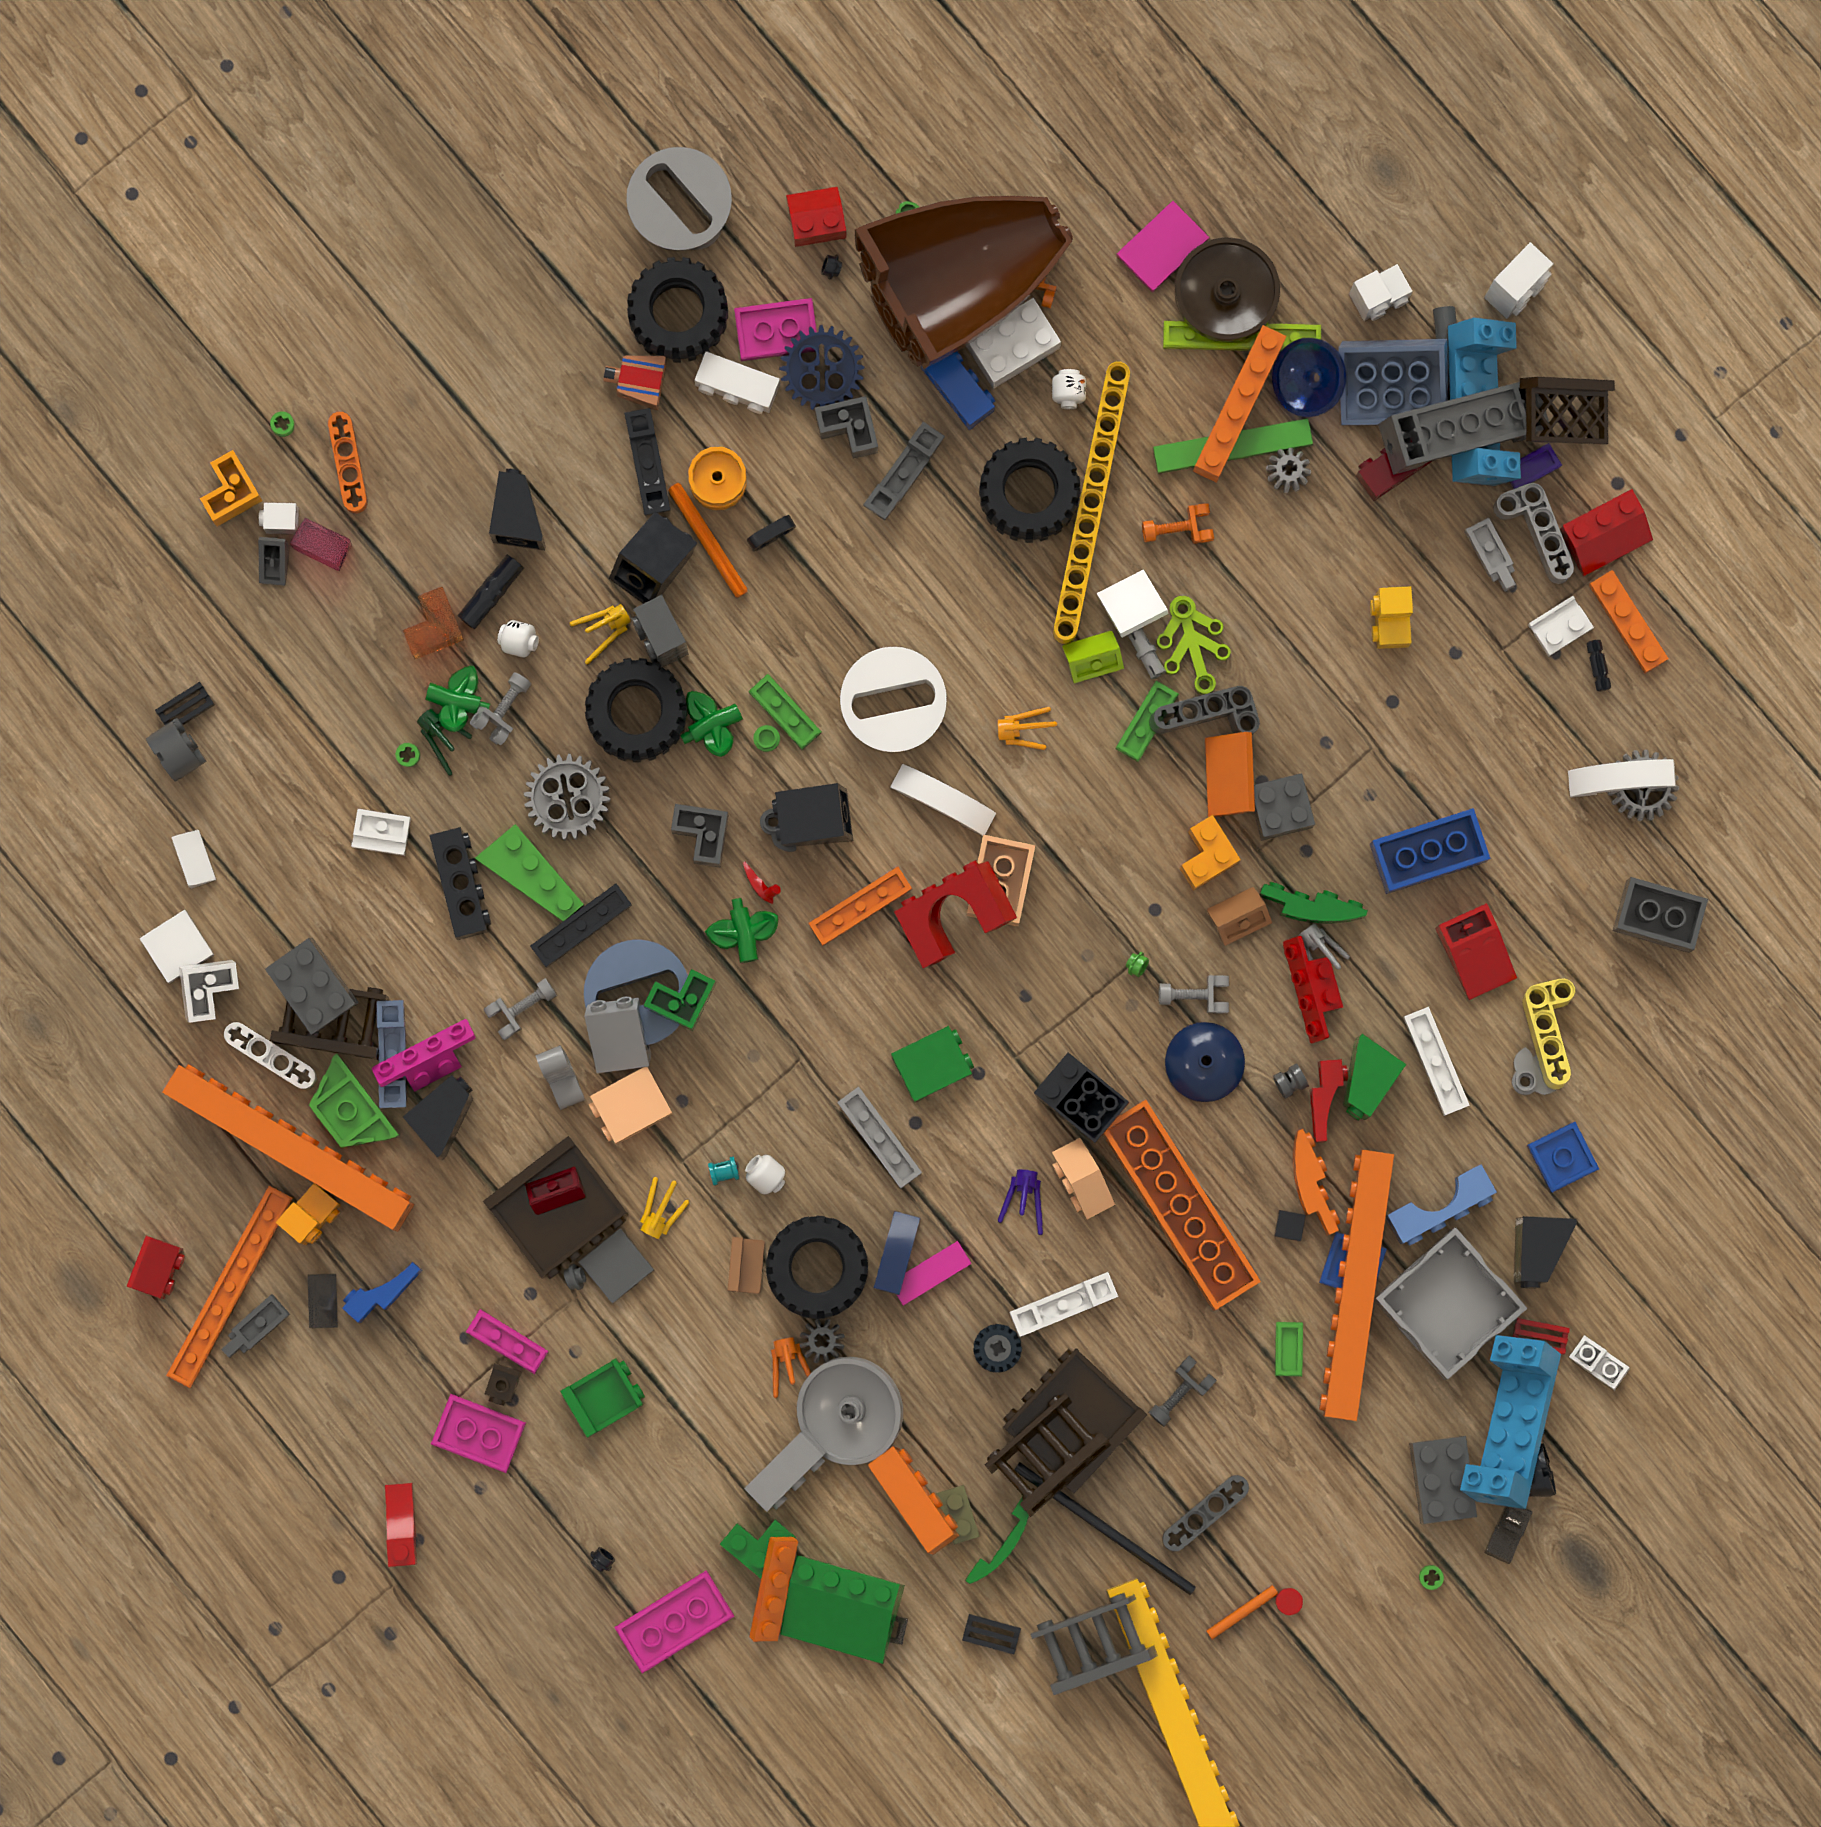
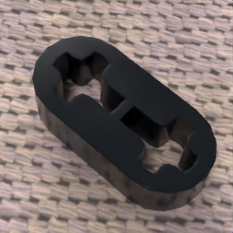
[747,515,796,552]

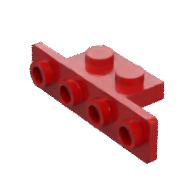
[1283,936,1343,1044]

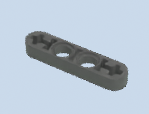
[1162,1475,1249,1551]

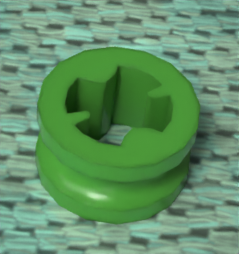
[270,411,295,437]
[395,743,420,767]
[1419,1565,1444,1590]

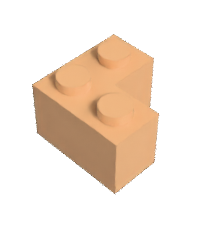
[1052,1138,1115,1219]

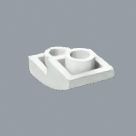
[1569,1335,1630,1391]

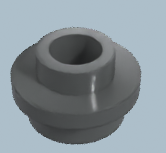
[564,1264,586,1290]

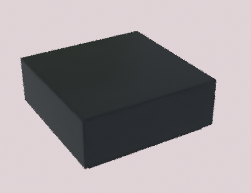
[1274,1210,1306,1241]

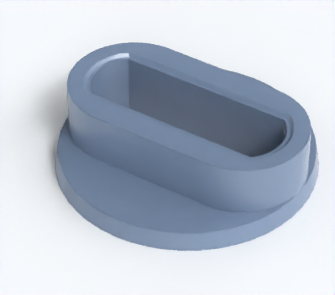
[584,940,688,1045]

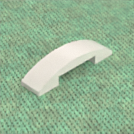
[1568,759,1676,797]
[890,764,996,836]
[1009,1272,1118,1337]

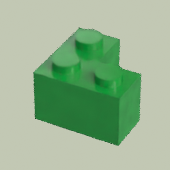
[643,969,717,1031]
[720,1519,796,1579]

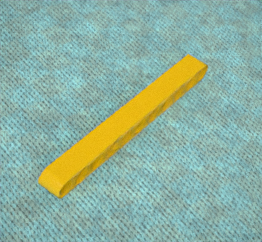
[1053,361,1130,644]

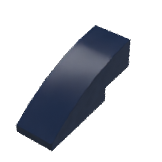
[874,1211,920,1295]

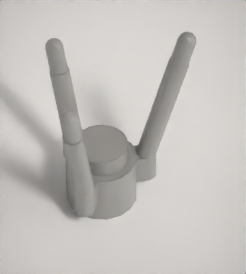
[1298,924,1350,970]

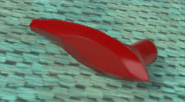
[743,861,781,904]

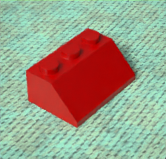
[1560,489,1653,577]

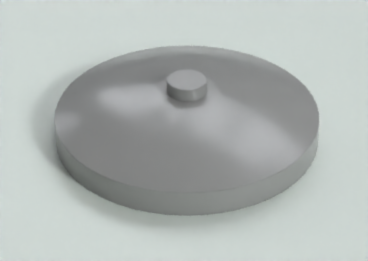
[797,1357,903,1465]

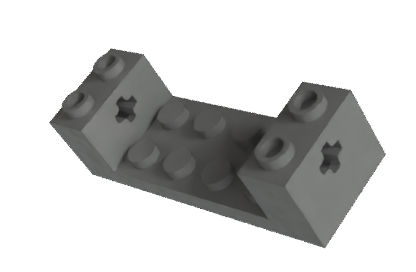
[1378,382,1549,475]

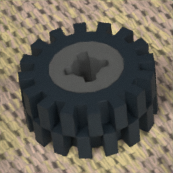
[973,1324,1022,1373]

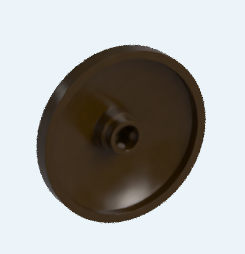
[1174,237,1280,342]

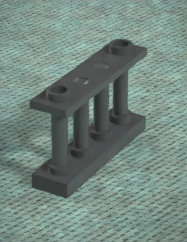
[1030,1593,1158,1695]

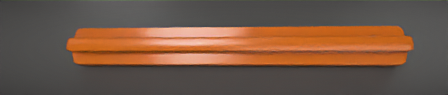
[668,483,748,598]

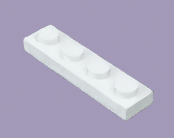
[1403,1007,1469,1116]

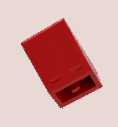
[1435,903,1517,1000]

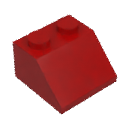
[786,186,847,247]
[127,1236,185,1299]

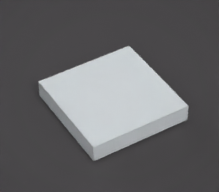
[1097,570,1168,638]
[140,910,214,984]

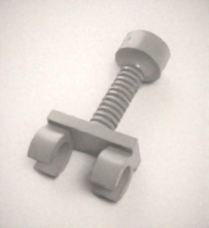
[470,672,531,745]
[1159,975,1229,1013]
[483,978,557,1040]

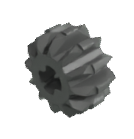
[800,1319,845,1363]

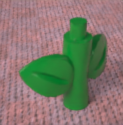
[425,666,490,732]
[680,691,743,757]
[705,898,779,963]

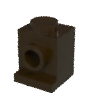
[485,1363,522,1406]

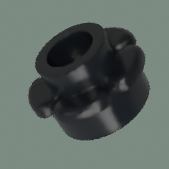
[821,254,842,280]
[590,1547,615,1572]

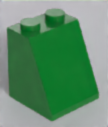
[1343,1034,1406,1121]

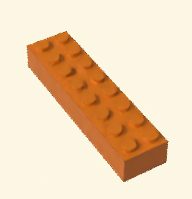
[1103,1100,1261,1311]

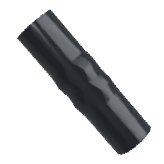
[457,554,524,630]

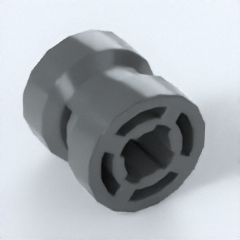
[1273,1063,1309,1099]

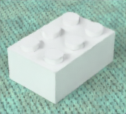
[1484,242,1553,319]
[966,298,1061,389]

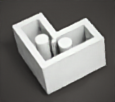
[1349,264,1413,321]
[179,960,239,1023]

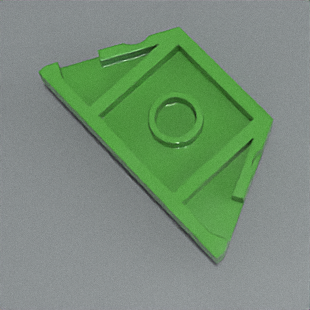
[309,1053,400,1148]

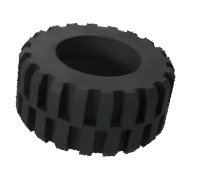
[627,257,728,363]
[979,437,1081,543]
[585,658,687,762]
[766,1216,868,1319]

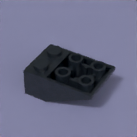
[1034,1052,1130,1143]

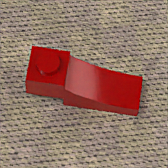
[1310,1059,1348,1143]
[385,1483,417,1567]

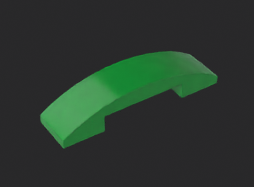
[965,1496,1029,1584]

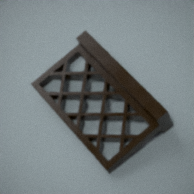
[1520,377,1615,445]

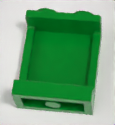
[891,1026,974,1103]
[560,1358,645,1438]

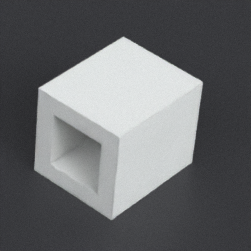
[259,503,299,534]

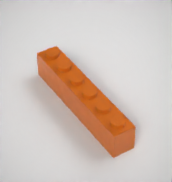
[1193,325,1287,483]

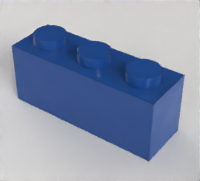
[921,351,995,430]

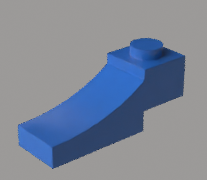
[342,1262,422,1323]

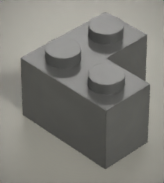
[815,396,878,459]
[671,804,729,868]

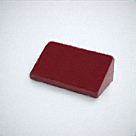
[525,1166,585,1215]

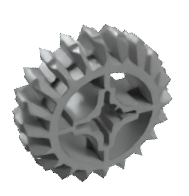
[1607,749,1679,821]

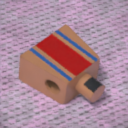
[603,356,667,410]

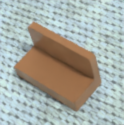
[1207,887,1272,946]
[727,1237,765,1294]

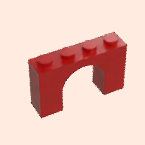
[894,860,1017,968]

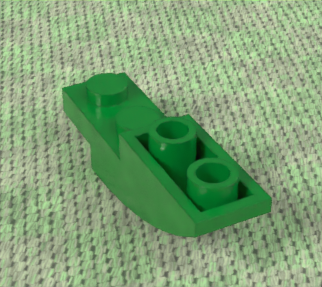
[1259,882,1368,924]

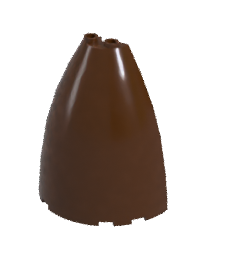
[855,196,1073,369]

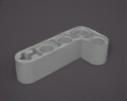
[1493,483,1574,584]
[535,1045,585,1110]

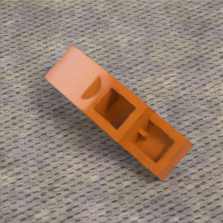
[1293,1129,1340,1236]

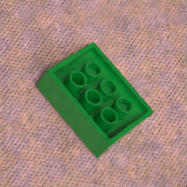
[780,1555,905,1664]

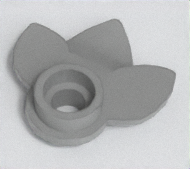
[1512,1047,1560,1095]

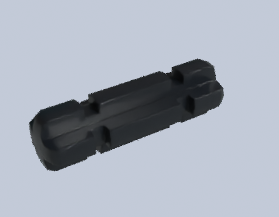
[1587,640,1611,692]

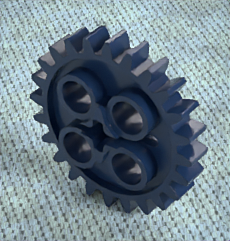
[779,325,865,410]

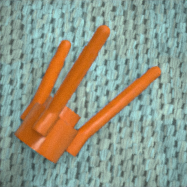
[771,1337,812,1398]

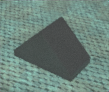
[258,537,290,586]

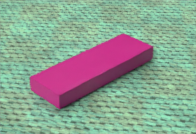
[897,1241,972,1306]
[466,1309,549,1374]

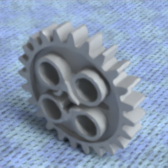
[524,754,611,841]

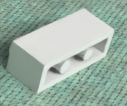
[694,352,780,414]

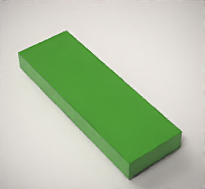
[749,674,822,750]
[1115,680,1179,762]

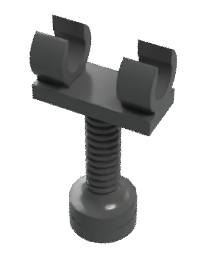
[1148,1355,1217,1427]

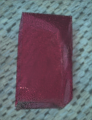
[290,518,352,571]

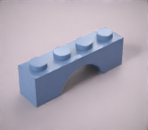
[1386,1164,1497,1246]

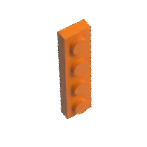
[1589,570,1669,674]
[808,867,912,946]
[749,1537,798,1642]

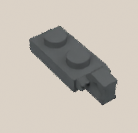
[221,1294,290,1358]

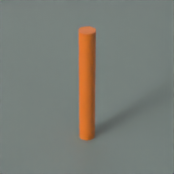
[1206,1585,1278,1640]

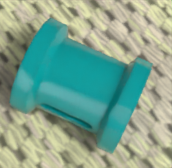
[708,1156,740,1186]

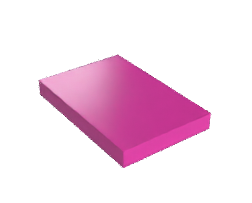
[1116,201,1209,293]
[734,298,817,361]
[431,1394,526,1473]

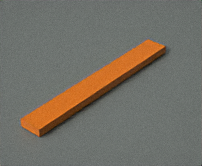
[166,1186,293,1388]

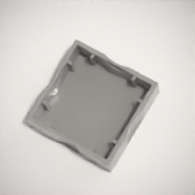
[1374,1227,1527,1380]

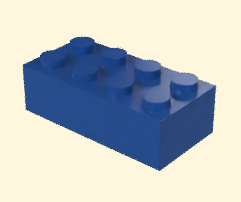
[1369,808,1491,894]

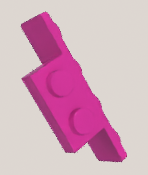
[372,1019,476,1092]

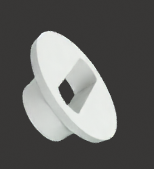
[840,647,947,752]

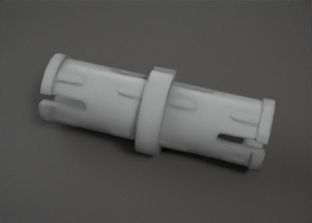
[1127,628,1166,679]

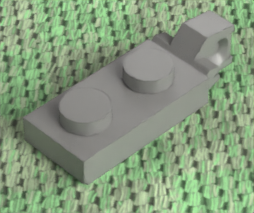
[1465,518,1516,592]

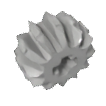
[1266,448,1311,493]

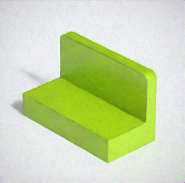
[1062,631,1124,683]

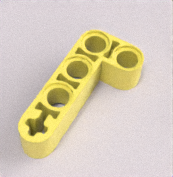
[1522,978,1575,1089]

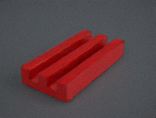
[1513,1318,1570,1355]

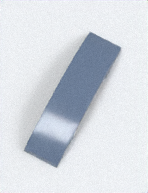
[377,1000,407,1108]

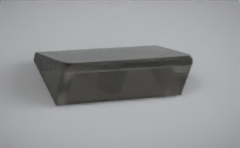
[308,1274,338,1329]

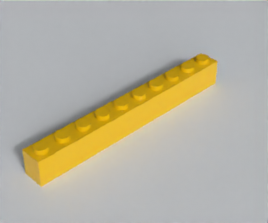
[1106,1578,1240,1827]

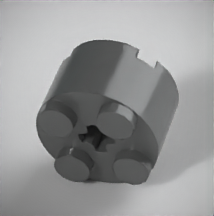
[146,718,207,782]

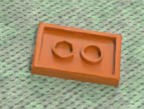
[1205,732,1255,817]

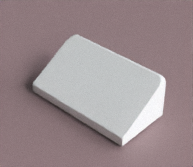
[172,830,216,889]

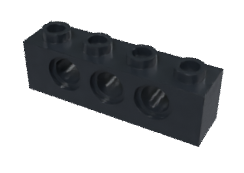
[429,827,491,940]

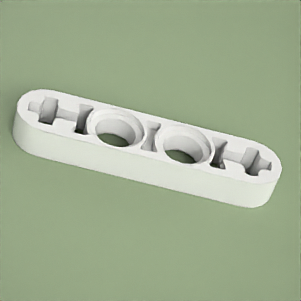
[224,1022,317,1089]

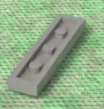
[837,1087,922,1189]

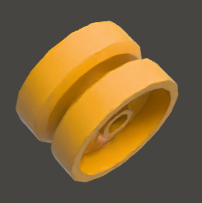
[688,447,747,510]

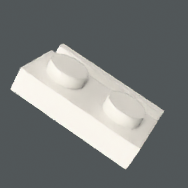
[1528,596,1594,657]
[351,809,411,856]

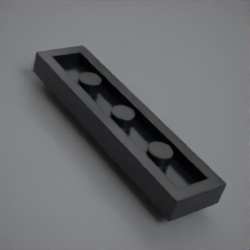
[530,884,632,968]

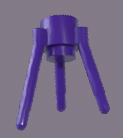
[998,1169,1043,1235]

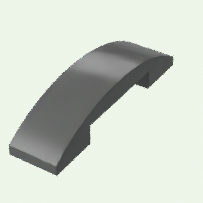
[863,422,945,521]

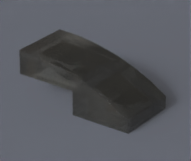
[1484,1506,1532,1564]

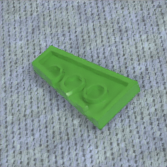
[475,824,584,921]

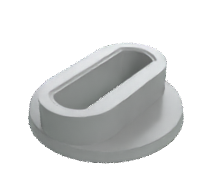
[626,147,732,251]

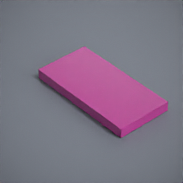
[614,1570,735,1674]

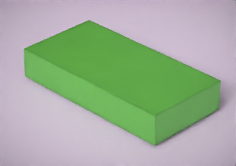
[1275,1322,1303,1377]

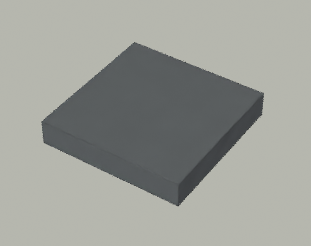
[579,1228,654,1304]

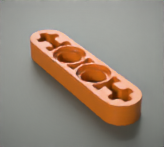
[328,412,367,514]

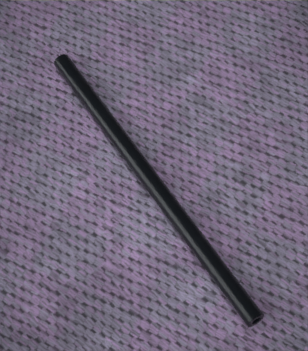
[1014,1462,1196,1595]

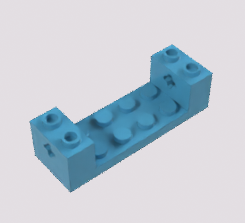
[1448,318,1521,486]
[1460,1335,1561,1509]

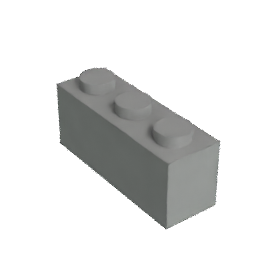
[744,1429,827,1512]

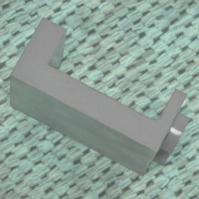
[584,997,652,1073]

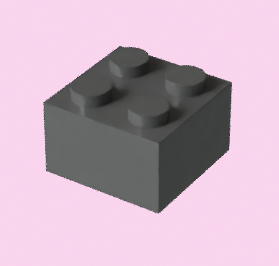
[1254,773,1315,841]

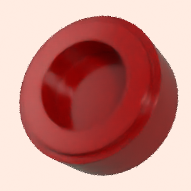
[1275,1588,1303,1615]

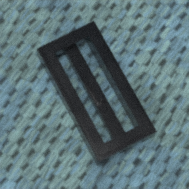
[155,682,215,725]
[962,1614,1021,1655]

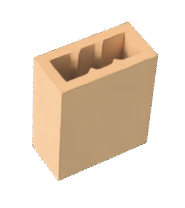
[589,1067,673,1145]

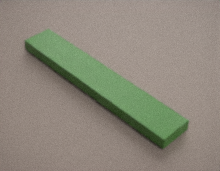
[1153,419,1313,474]

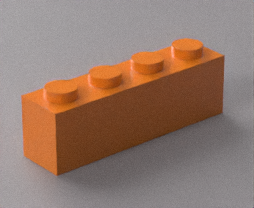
[868,1446,959,1555]

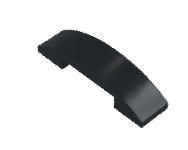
[624,408,671,516]

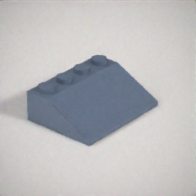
[1339,339,1448,425]

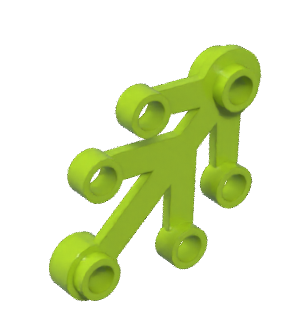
[1156,596,1231,695]

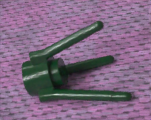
[417,709,472,776]

